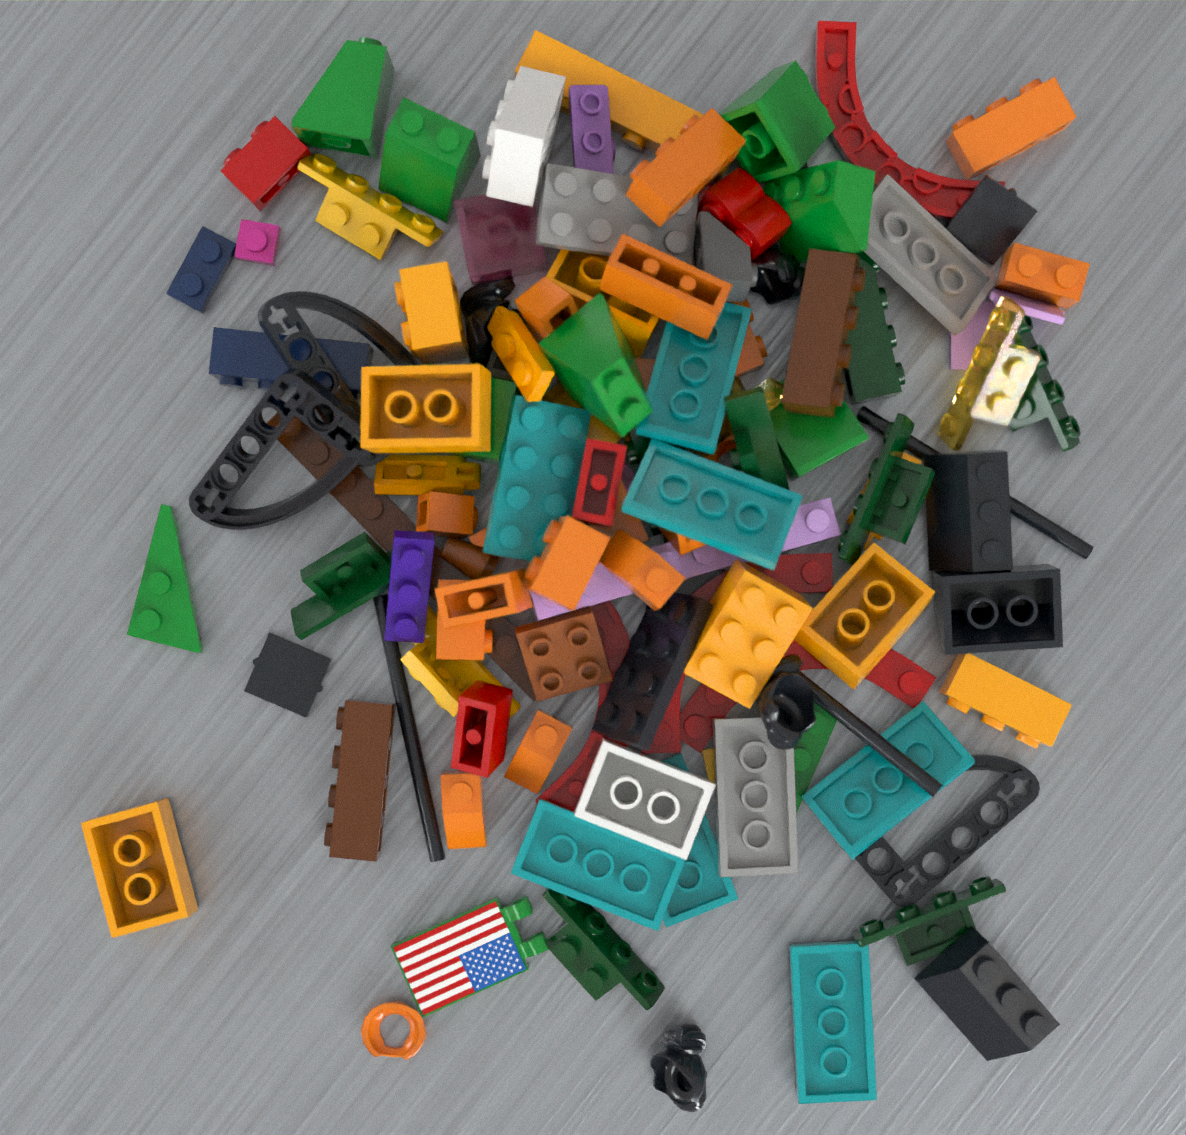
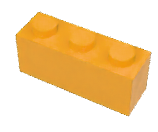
[939,653,1072,749]

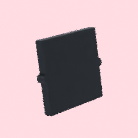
[945,174,1038,265]
[244,633,332,717]

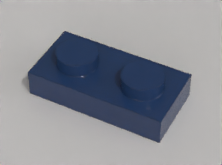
[166,226,236,314]

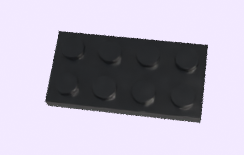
[592,592,714,751]

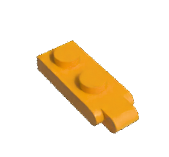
[487,306,555,402]
[374,454,481,495]

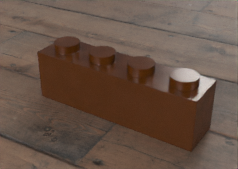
[781,249,866,418]
[324,699,396,862]

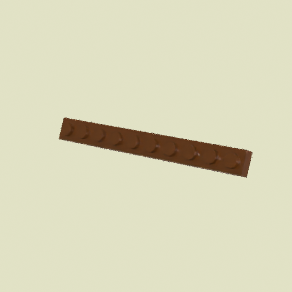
[267,412,536,701]

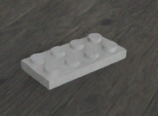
[535,163,699,265]
[864,174,999,336]
[712,716,799,877]

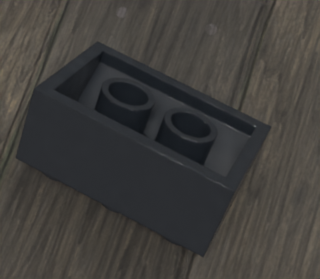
[923,449,1013,572]
[933,564,1063,655]
[914,926,1060,1061]

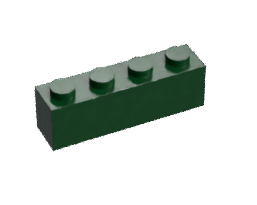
[843,251,905,406]

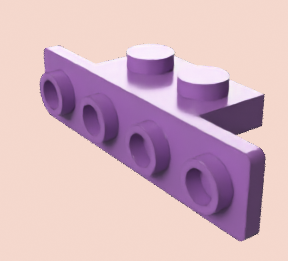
[568,85,616,174]

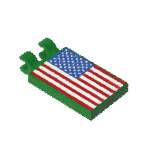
[391,896,548,1018]

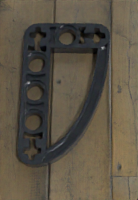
[258,291,420,466]
[189,368,369,530]
[855,754,1040,907]

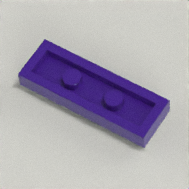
[384,530,435,643]

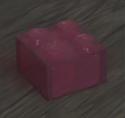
[454,194,548,286]

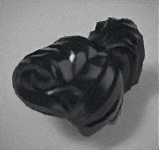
[749,241,806,305]
[460,275,516,368]
[755,655,816,750]
[650,1024,707,1112]

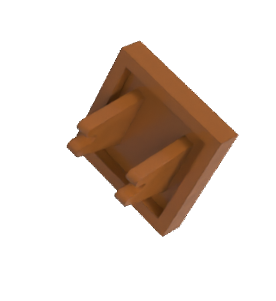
[515,606,613,702]

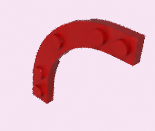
[815,21,1005,220]
[642,553,833,754]
[535,601,630,811]
[680,639,937,753]

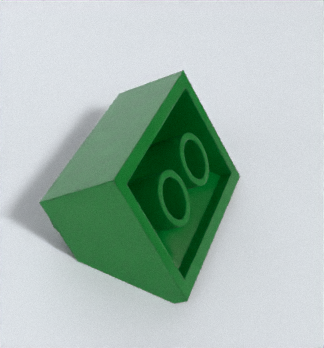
[763,160,875,263]

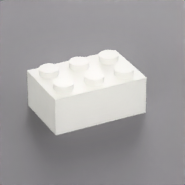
[482,66,566,207]
[574,738,715,860]

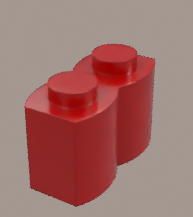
[699,167,792,261]

